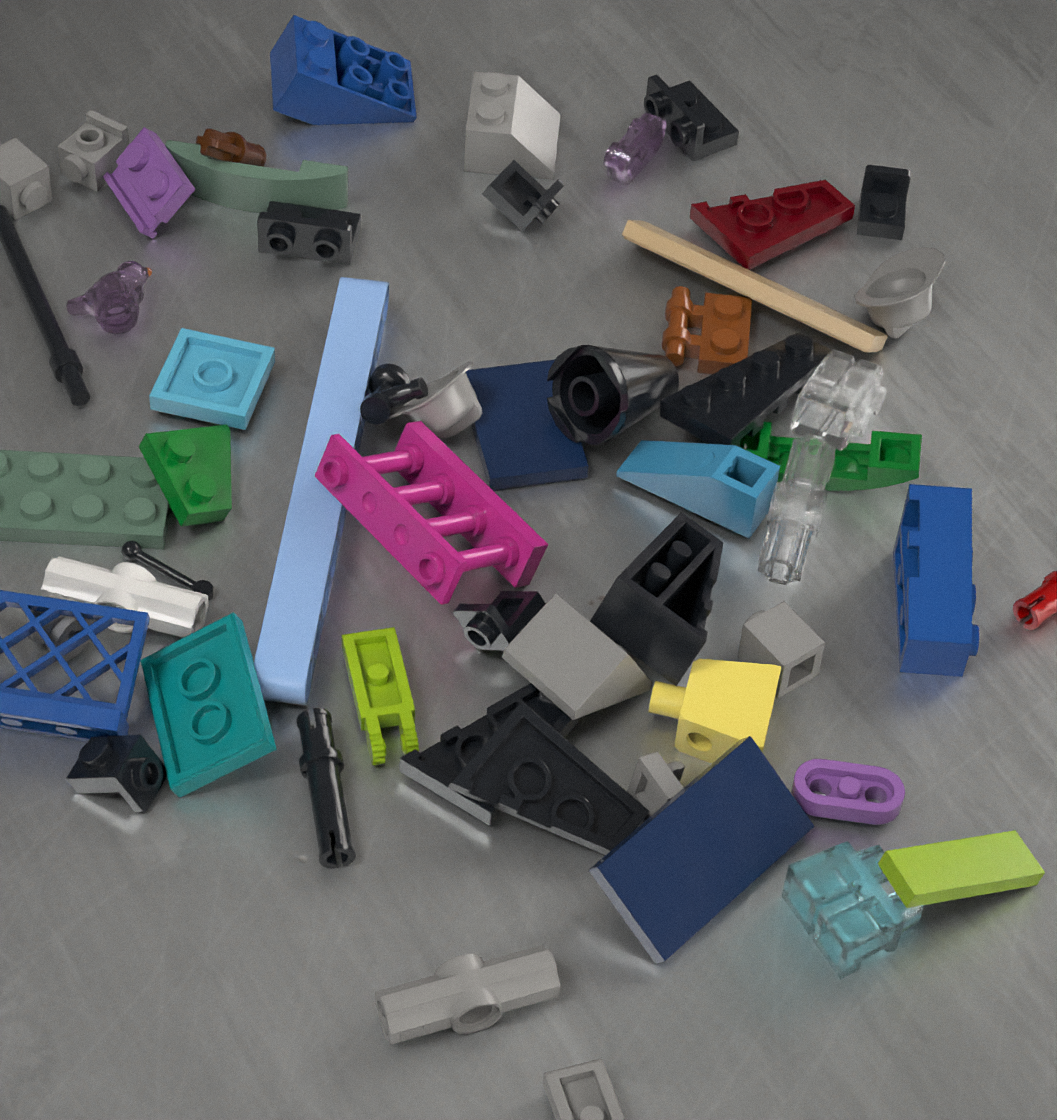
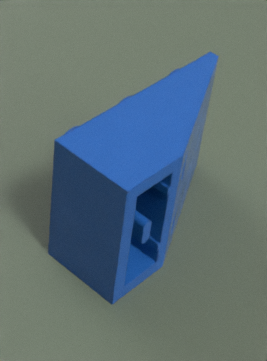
[270,15,417,125]

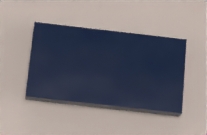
[589,736,815,964]

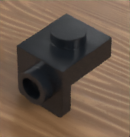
[482,160,565,232]
[453,591,546,651]
[66,734,167,812]

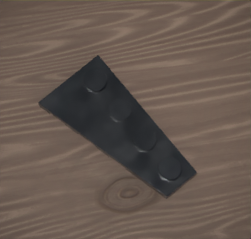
[660,333,833,447]

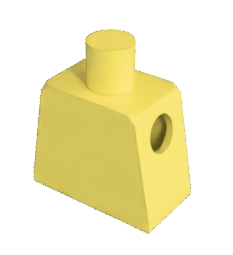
[648,658,781,764]

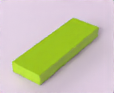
[878,830,1045,908]

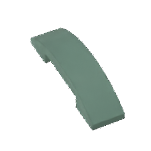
[165,140,348,213]

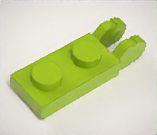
[341,627,419,765]

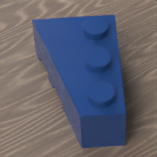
[893,484,979,677]

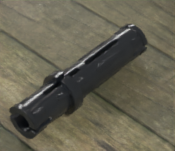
[296,708,356,869]

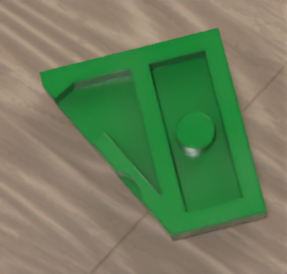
[138,425,232,527]

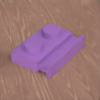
[103,127,195,239]

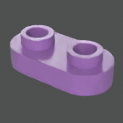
[791,759,905,825]

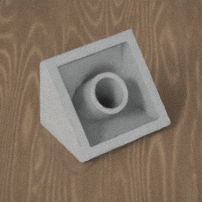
[502,593,652,720]

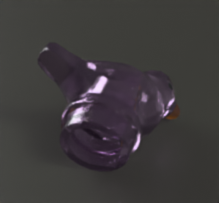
[66,261,153,334]

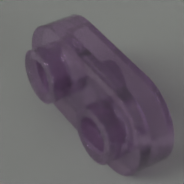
[603,112,667,186]

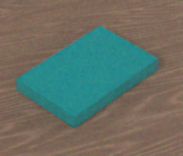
[140,612,277,798]

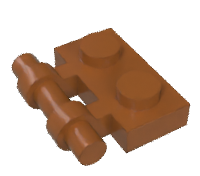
[661,286,752,374]

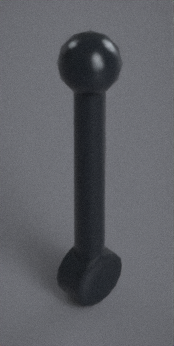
[121,541,213,602]

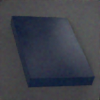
[466,359,589,490]

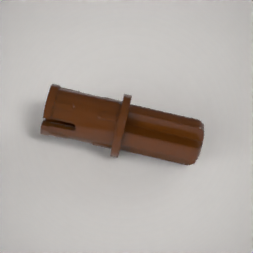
[196,128,267,167]

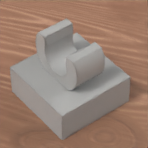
[627,751,686,820]

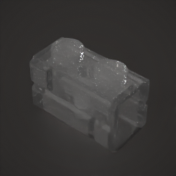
[790,349,887,451]

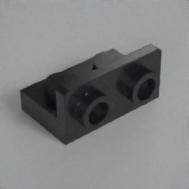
[644,74,739,161]
[257,201,361,265]

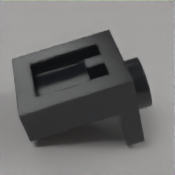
[857,165,911,240]

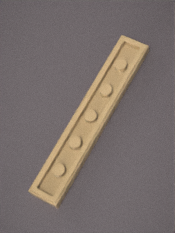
[622,220,888,353]

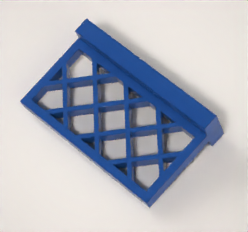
[0,590,150,742]

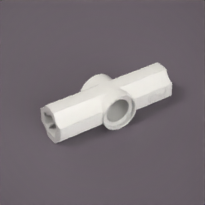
[41,557,209,638]

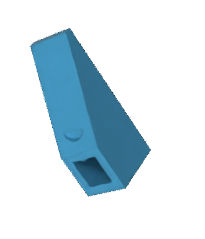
[616,440,780,539]

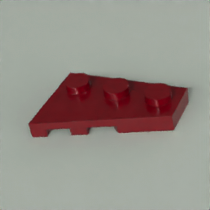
[689,179,855,270]

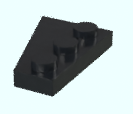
[399,683,583,826]

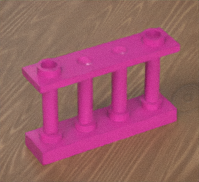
[315,421,549,605]

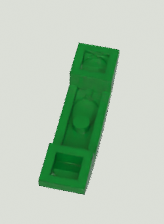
[740,422,922,491]

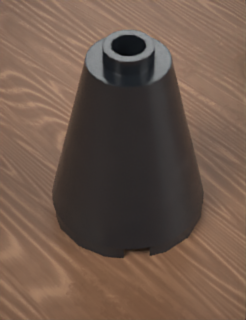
[547,345,679,445]

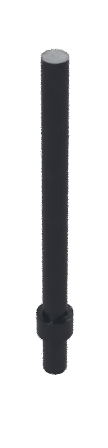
[0,205,90,406]

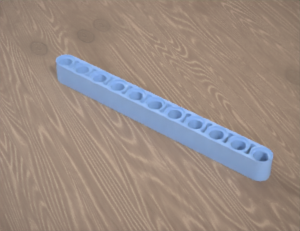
[254,277,389,705]

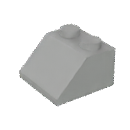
[464,71,560,180]

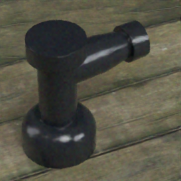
[360,363,428,425]

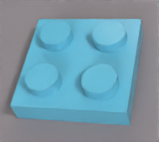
[149,328,276,430]

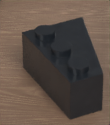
[590,512,724,686]

